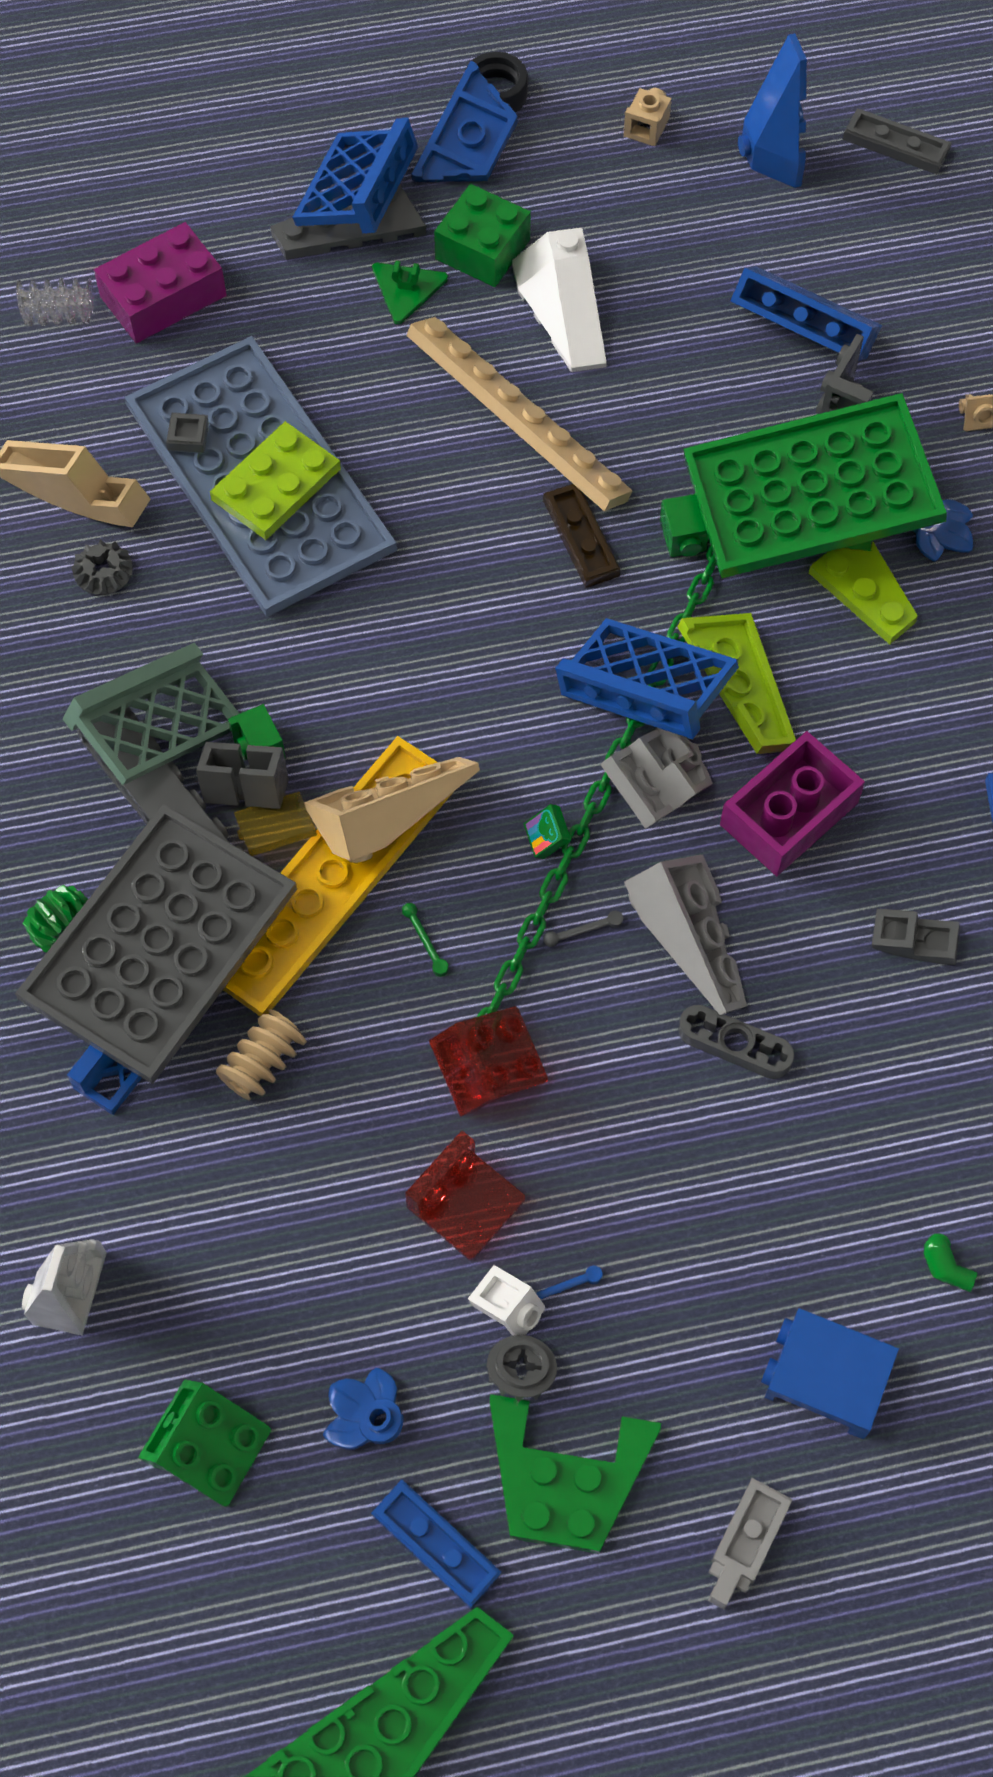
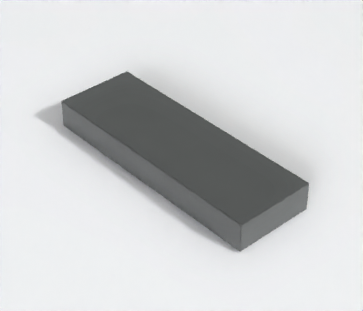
[843,108,952,174]

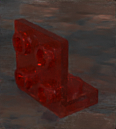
[429,1006,548,1117]
[405,1131,525,1260]

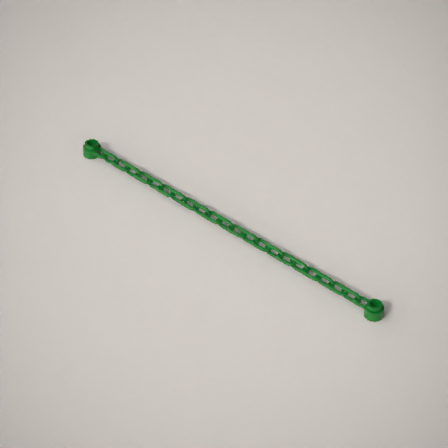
[460,545,717,1063]

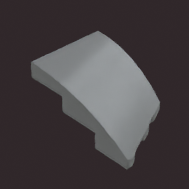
[600,728,713,829]

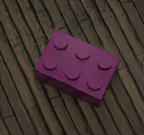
[94,222,227,344]
[720,731,865,877]

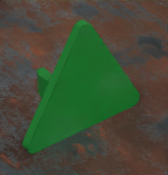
[372,260,448,325]

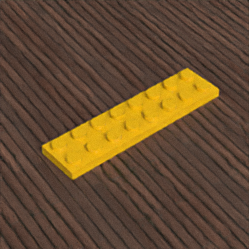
[223,736,452,1016]

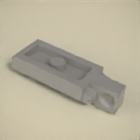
[708,1478,793,1610]

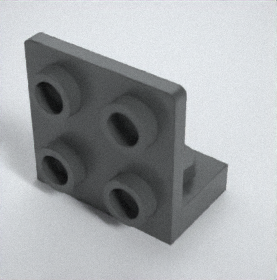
[816,334,874,414]

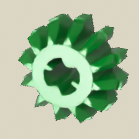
[23,885,88,953]

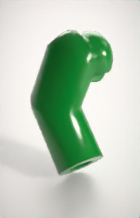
[923,1233,977,1292]

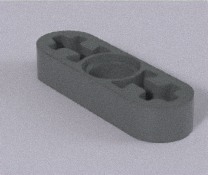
[678,1005,794,1079]

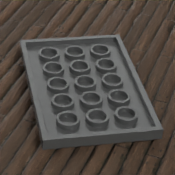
[15,804,297,1084]

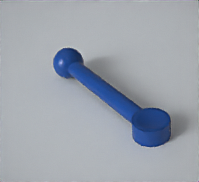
[535,1265,603,1300]

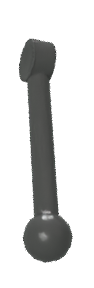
[543,910,623,947]

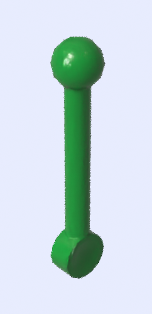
[402,903,449,977]

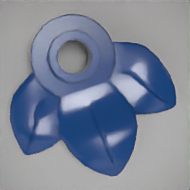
[913,499,973,562]
[323,1367,404,1450]

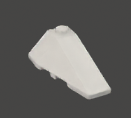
[512,228,607,372]

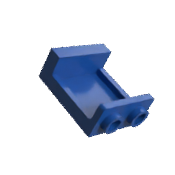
[761,1308,899,1440]

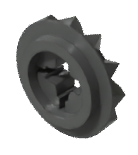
[71,539,133,595]
[486,1335,557,1402]

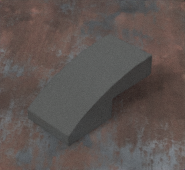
[872,908,960,965]

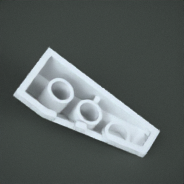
[22,1239,107,1335]

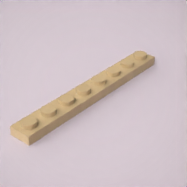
[406,317,632,511]

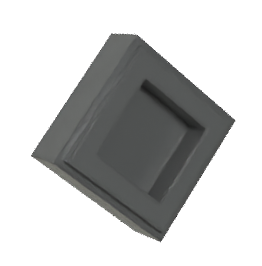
[166,412,209,453]

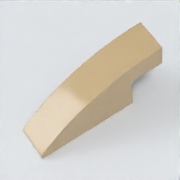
[0,440,151,527]

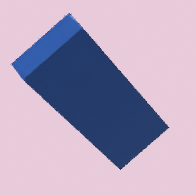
[371,1479,502,1609]

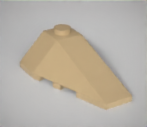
[304,757,480,863]

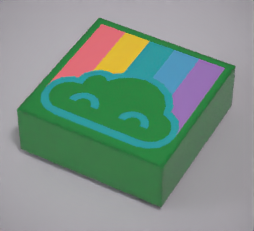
[523,804,571,859]

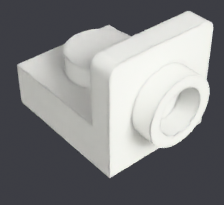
[468,1265,545,1336]

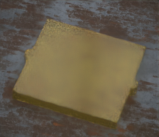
[234,791,317,856]

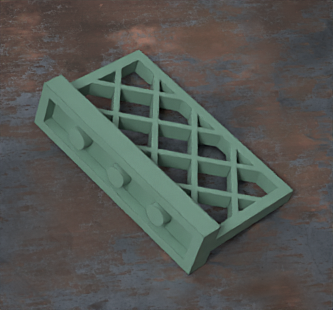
[63,642,239,786]

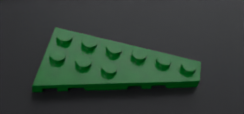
[243,1607,514,1777]

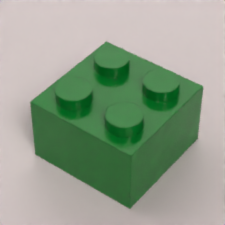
[434,184,531,287]

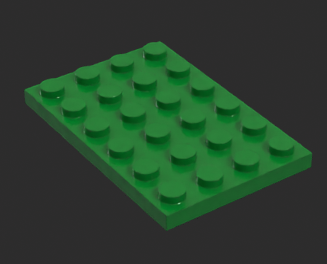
[683,393,947,578]

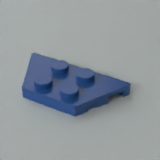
[411,61,518,182]

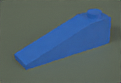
[738,33,807,188]

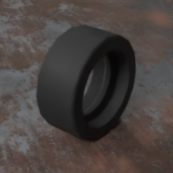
[466,51,528,113]

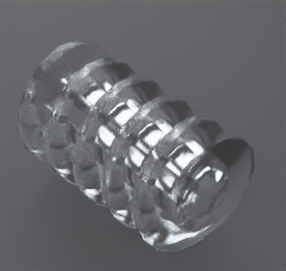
[16,277,94,326]

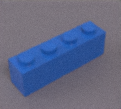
[730,266,882,361]

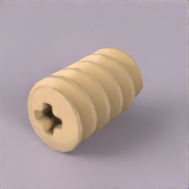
[216,1009,307,1100]

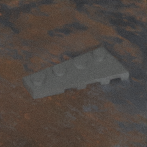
[270,185,426,260]

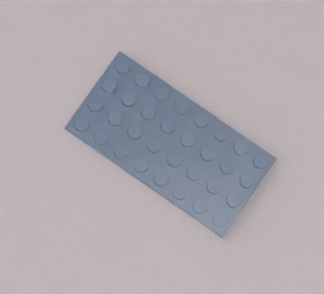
[125,336,397,617]

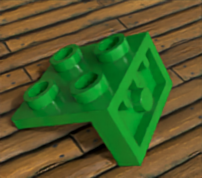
[138,1379,271,1507]

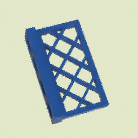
[292,118,418,233]
[555,618,739,739]

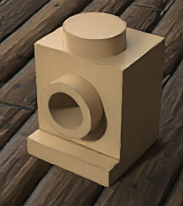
[624,88,671,146]

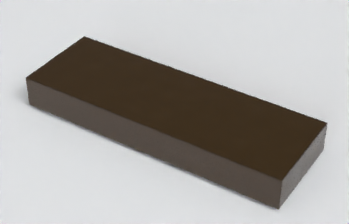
[543,484,621,588]

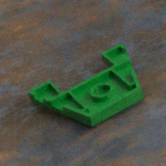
[489,1394,661,1554]

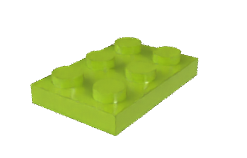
[209,421,341,540]

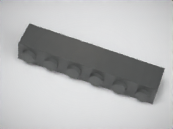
[77,707,245,852]

